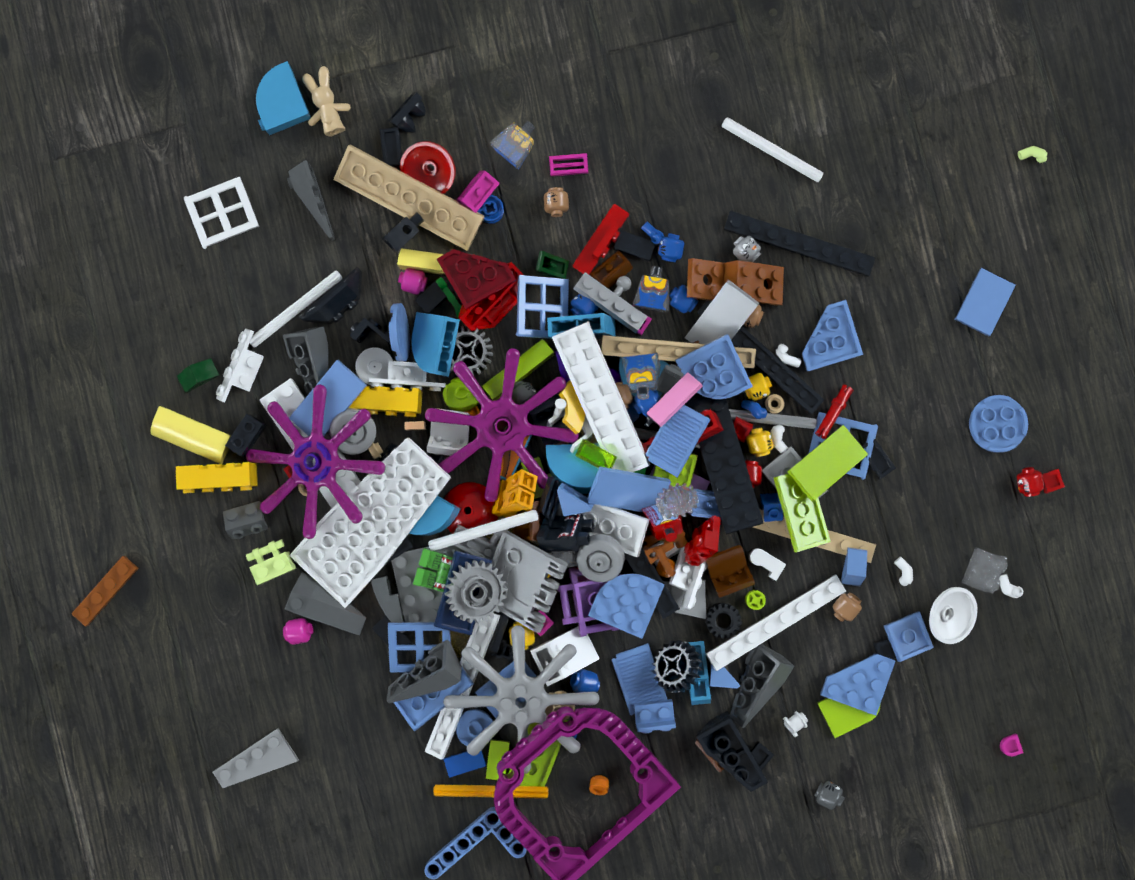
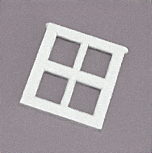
[184,177,259,249]

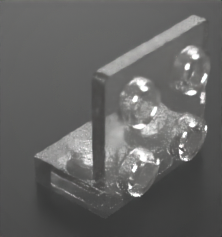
[962,548,1008,594]

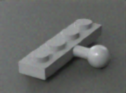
[573,272,647,333]
[454,525,508,560]

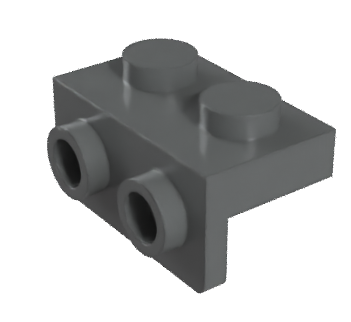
[223,501,268,539]

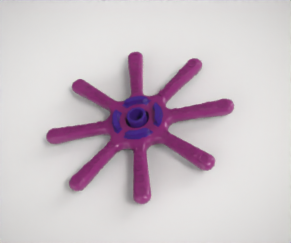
[246,384,386,539]

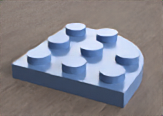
[675,334,753,399]
[588,574,665,639]

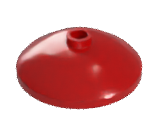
[400,141,456,194]
[445,482,498,537]

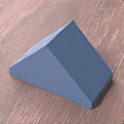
[557,482,594,516]
[841,547,867,586]
[709,662,740,688]

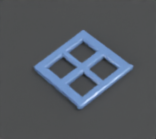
[516,275,569,339]
[808,412,878,480]
[388,622,450,672]

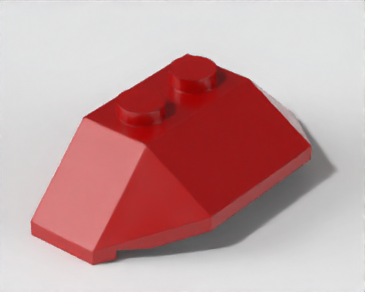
[458,262,524,331]

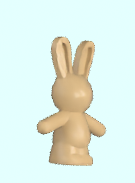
[302,66,351,136]

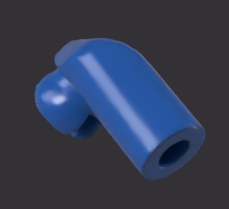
[641,221,664,244]
[741,400,767,419]

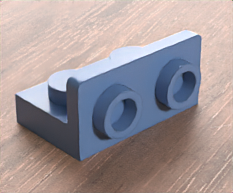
[634,699,676,734]

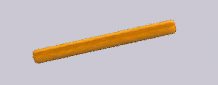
[433,785,549,798]

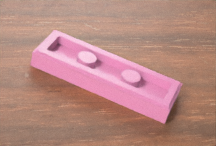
[647,372,703,427]

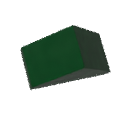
[536,251,569,279]
[177,358,220,393]

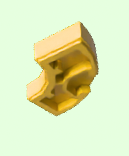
[558,380,585,434]

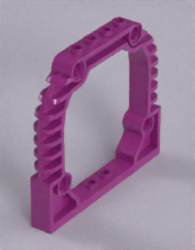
[494,706,681,880]

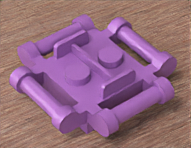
[557,567,624,637]

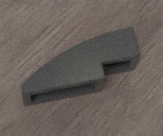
[371,576,406,633]

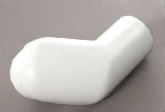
[771,424,788,454]
[894,556,913,586]
[997,574,1023,598]

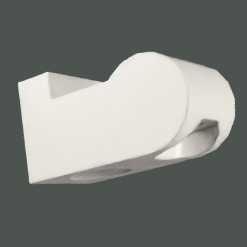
[749,549,786,581]

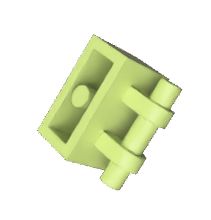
[246,539,297,585]

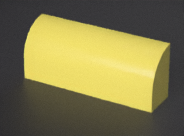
[397,248,445,275]
[151,406,231,464]

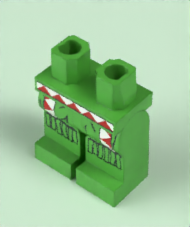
[413,548,453,592]

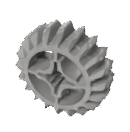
[450,326,493,376]

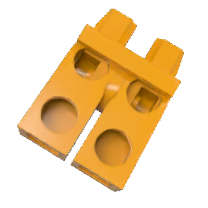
[492,469,538,518]

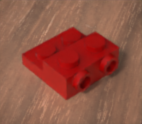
[684,515,721,566]

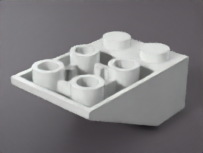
[530,626,599,686]

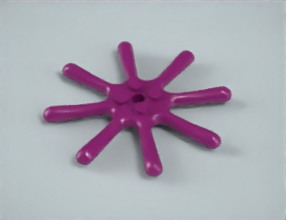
[425,348,579,502]

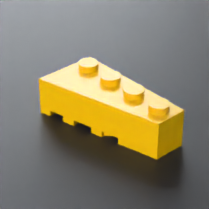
[349,386,422,417]
[176,462,258,493]

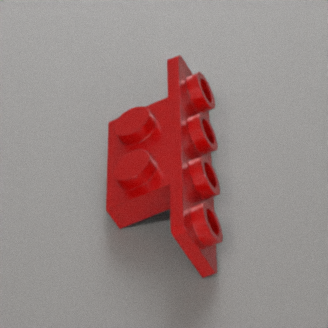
[573,204,629,275]

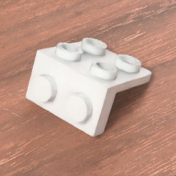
[427,408,470,456]

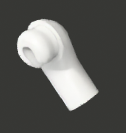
[776,344,801,368]

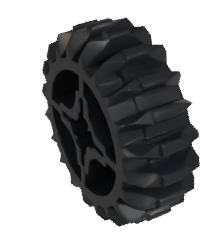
[652,640,703,693]

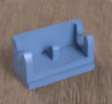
[686,489,721,518]

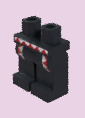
[536,513,595,551]

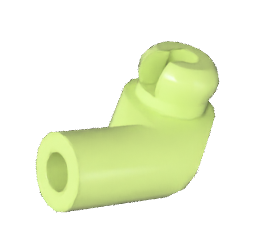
[1018,146,1047,163]

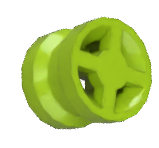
[745,590,766,610]

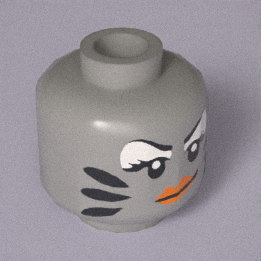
[733,236,761,262]

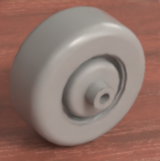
[329,408,376,455]
[577,534,625,582]

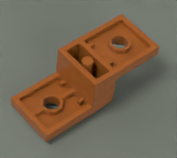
[687,258,784,306]

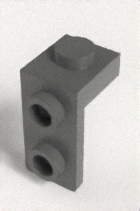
[653,364,684,395]

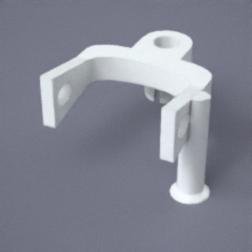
[547,398,593,453]

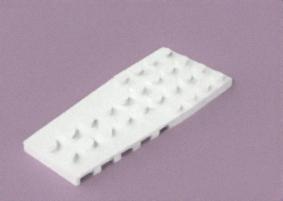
[289,438,451,608]

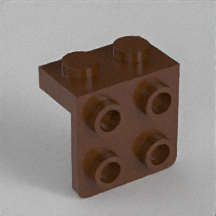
[706,545,755,598]

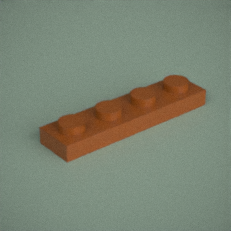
[72,556,139,627]

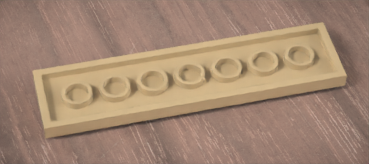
[333,145,485,251]

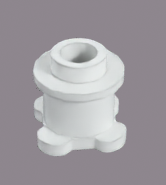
[783,711,808,737]

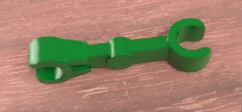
[436,277,462,321]

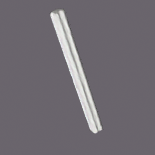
[722,117,823,182]
[250,271,342,347]
[428,510,538,551]

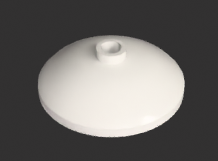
[929,587,977,644]

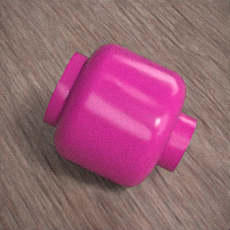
[398,268,428,295]
[283,618,313,645]

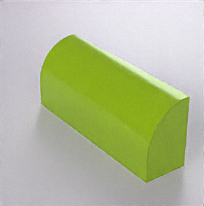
[482,339,554,401]

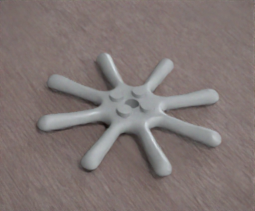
[443,625,599,774]

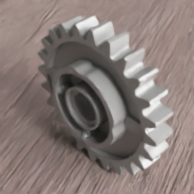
[445,560,507,624]

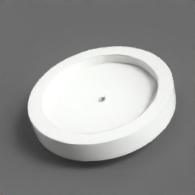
[355,348,393,386]

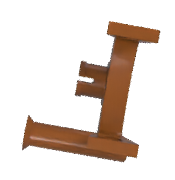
[642,530,688,578]

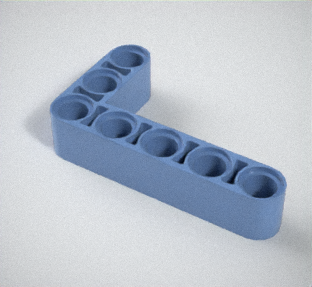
[424,807,527,879]

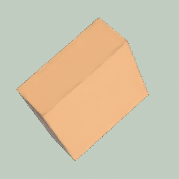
[405,421,426,431]

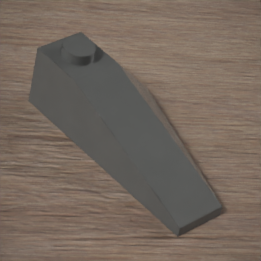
[287,160,335,241]
[283,326,328,395]
[285,572,367,636]
[387,640,462,703]
[730,644,794,728]

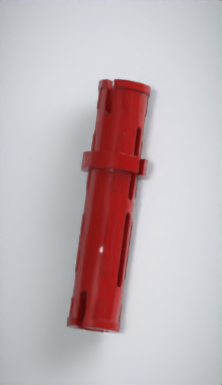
[815,385,854,439]

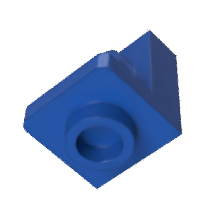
[760,493,783,522]

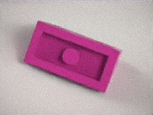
[456,171,500,213]

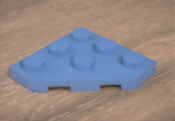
[802,300,863,372]
[820,654,895,716]

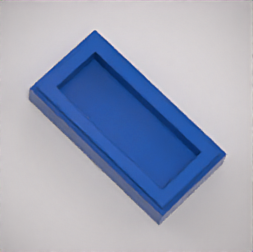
[444,750,486,778]

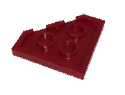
[437,249,516,310]

